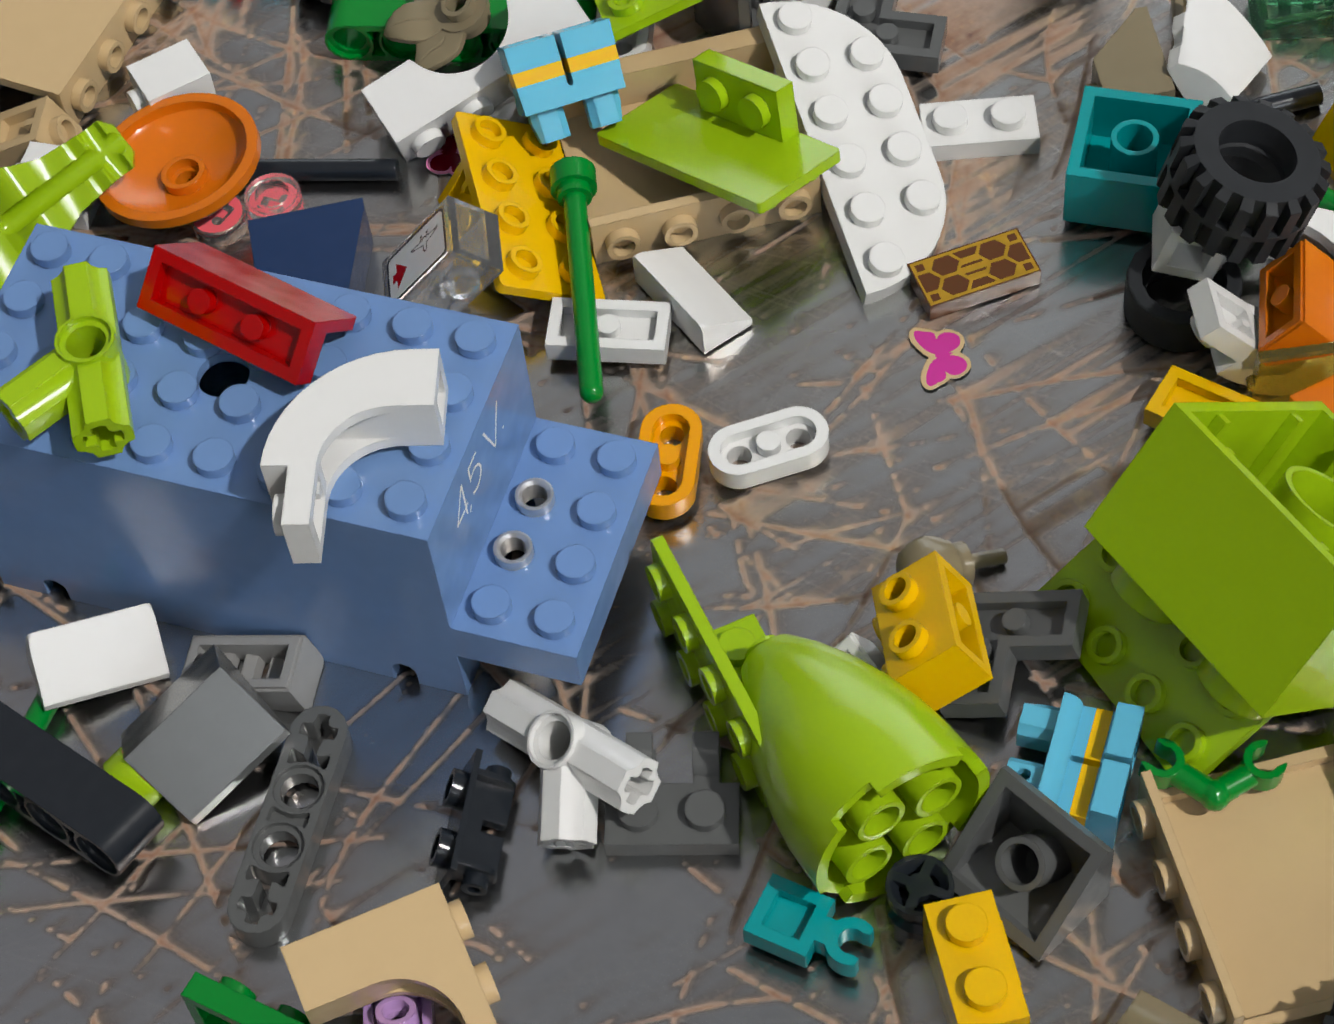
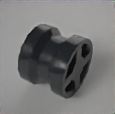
[885,854,955,941]

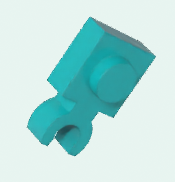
[743,873,874,977]

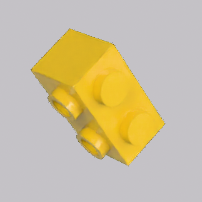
[871,550,993,712]

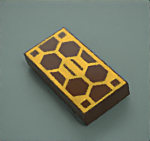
[907,228,1041,320]

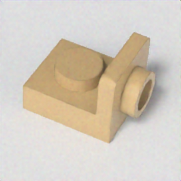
[0,96,83,167]

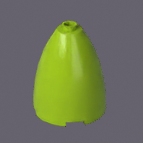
[741,634,990,903]

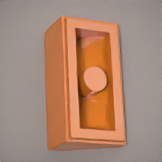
[1258,239,1334,360]

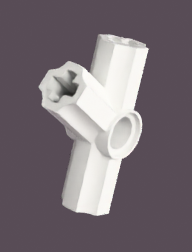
[483,679,661,850]

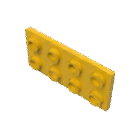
[438,111,605,301]

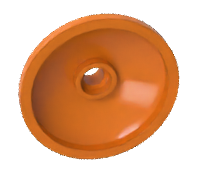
[98,93,261,229]

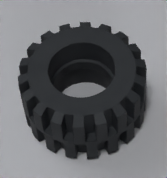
[1156,96,1331,264]

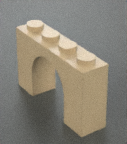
[280,882,501,1024]

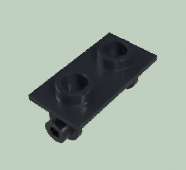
[429,748,516,896]

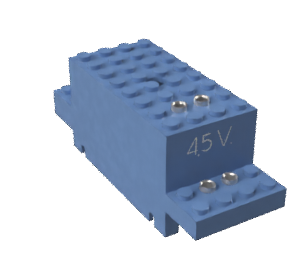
[0,223,662,695]

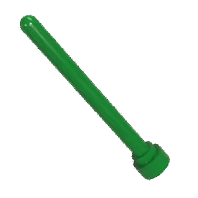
[549,156,604,404]

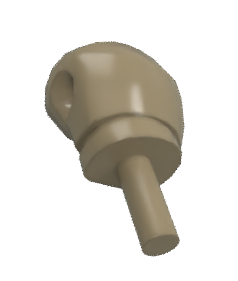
[896,536,1008,585]

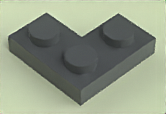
[835,0,948,74]
[939,589,1089,718]

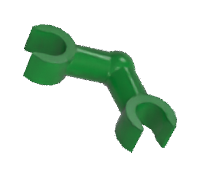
[1138,738,1288,812]

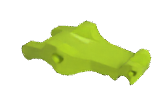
[0,121,135,289]

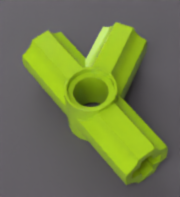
[0,261,135,458]

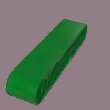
[325,0,597,63]

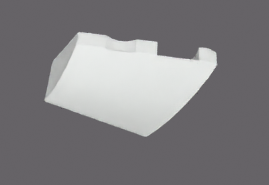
[1167,0,1272,107]

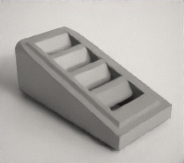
[181,635,324,712]

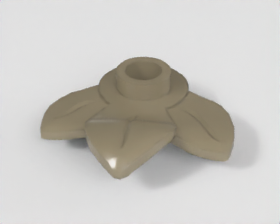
[384,0,491,71]

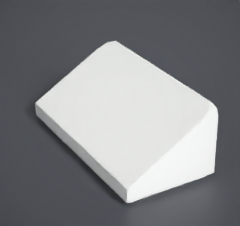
[632,247,753,354]
[26,603,170,711]

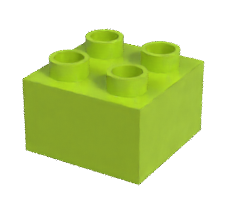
[1084,401,1334,720]

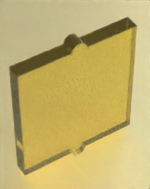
[1245,342,1334,402]

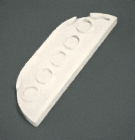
[756,0,946,306]

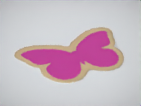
[909,327,971,391]

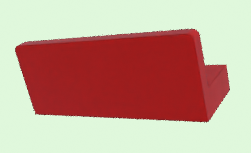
[136,242,357,385]

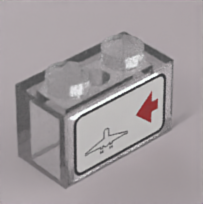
[382,195,503,312]

